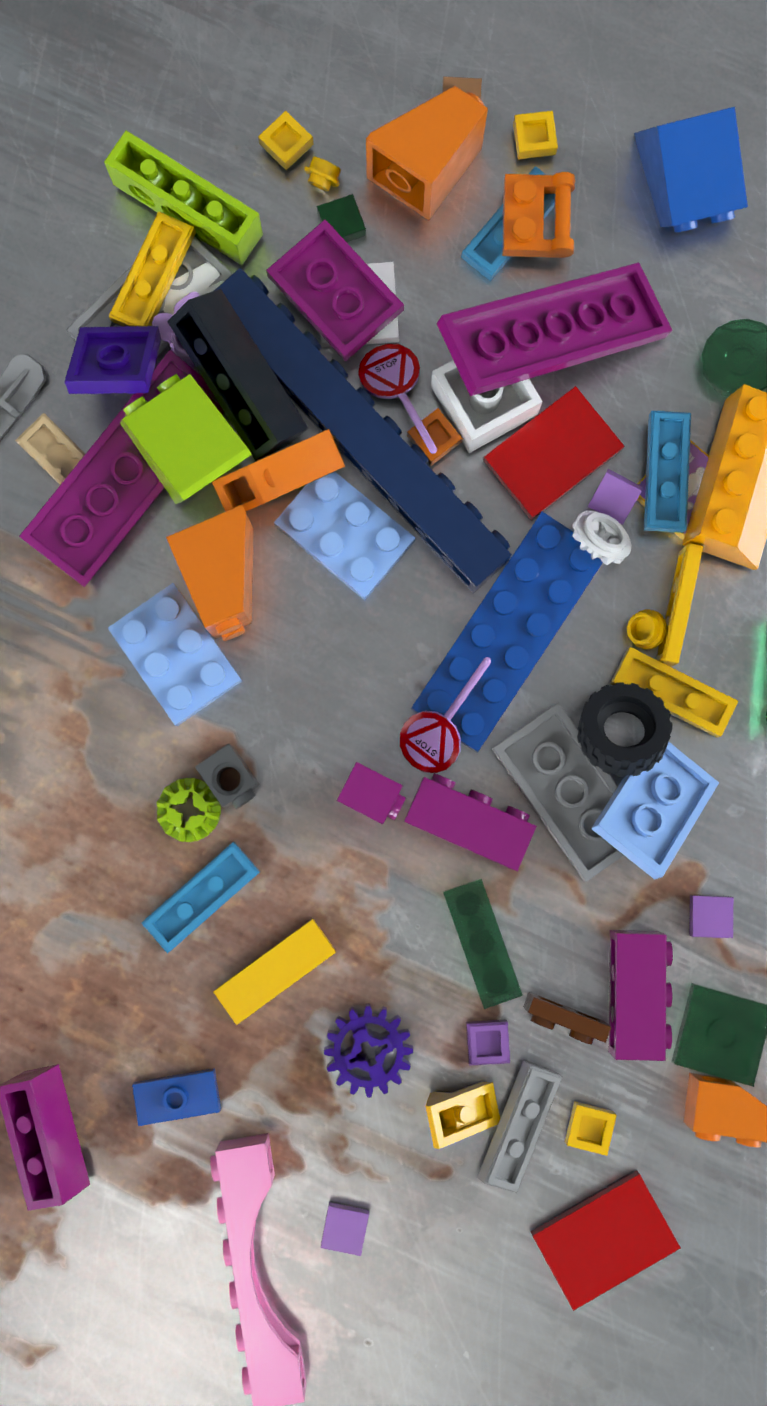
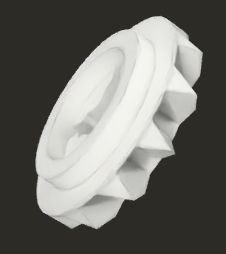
[572,510,632,565]

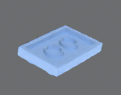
[274,471,416,600]
[108,583,242,726]
[591,742,719,880]

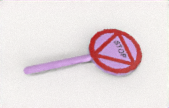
[358,344,437,454]
[400,657,491,773]

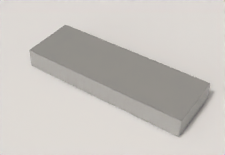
[477,1061,563,1193]

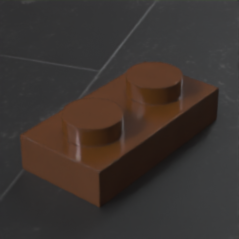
[523,992,611,1045]

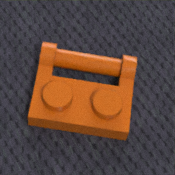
[502,172,575,258]

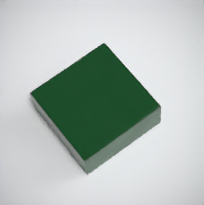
[317,194,366,242]

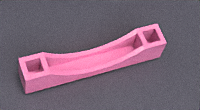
[210,1133,306,1406]

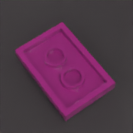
[266,219,404,362]

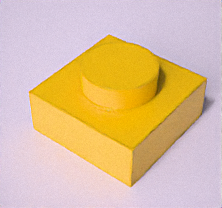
[258,111,314,170]
[513,111,558,159]
[565,1101,617,1156]

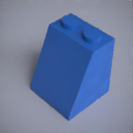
[634,107,748,233]

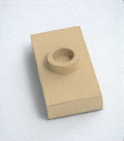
[15,413,85,485]

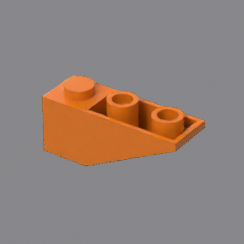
[212,429,345,512]
[683,1073,767,1148]

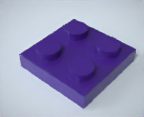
[64,326,161,394]

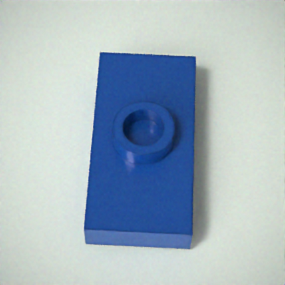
[132,1068,221,1126]

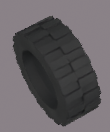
[577,682,672,777]

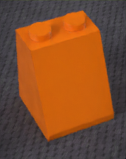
[366,86,488,221]
[166,504,254,641]

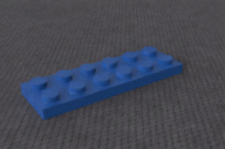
[411,511,603,753]

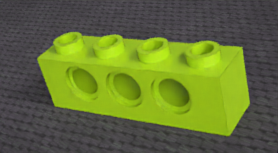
[104,130,263,265]

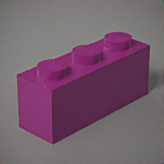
[336,762,406,824]
[404,773,537,872]
[608,930,673,1061]
[0,1064,90,1211]

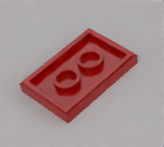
[483,386,625,521]
[531,1170,681,1311]

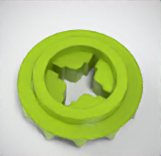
[156,778,221,842]

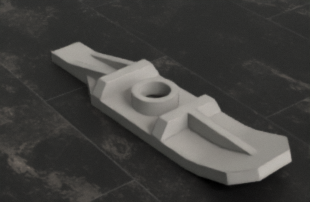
[0,354,46,442]

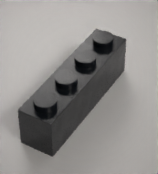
[167,289,308,461]

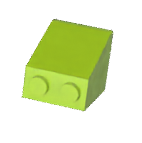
[120,374,252,504]

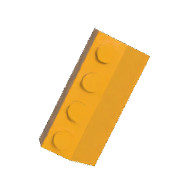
[682,384,767,570]

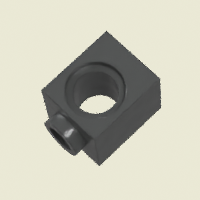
[195,744,260,809]

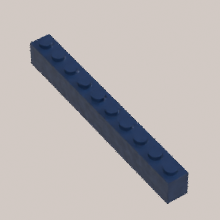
[214,268,512,594]

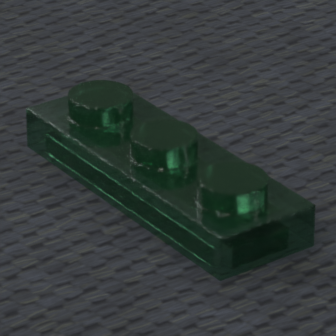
[442,878,523,1009]

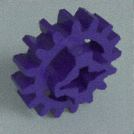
[324,1004,413,1098]

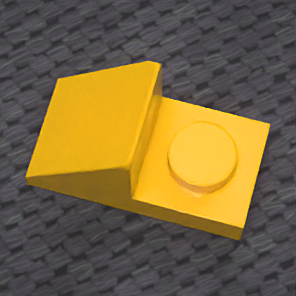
[425,1081,500,1149]

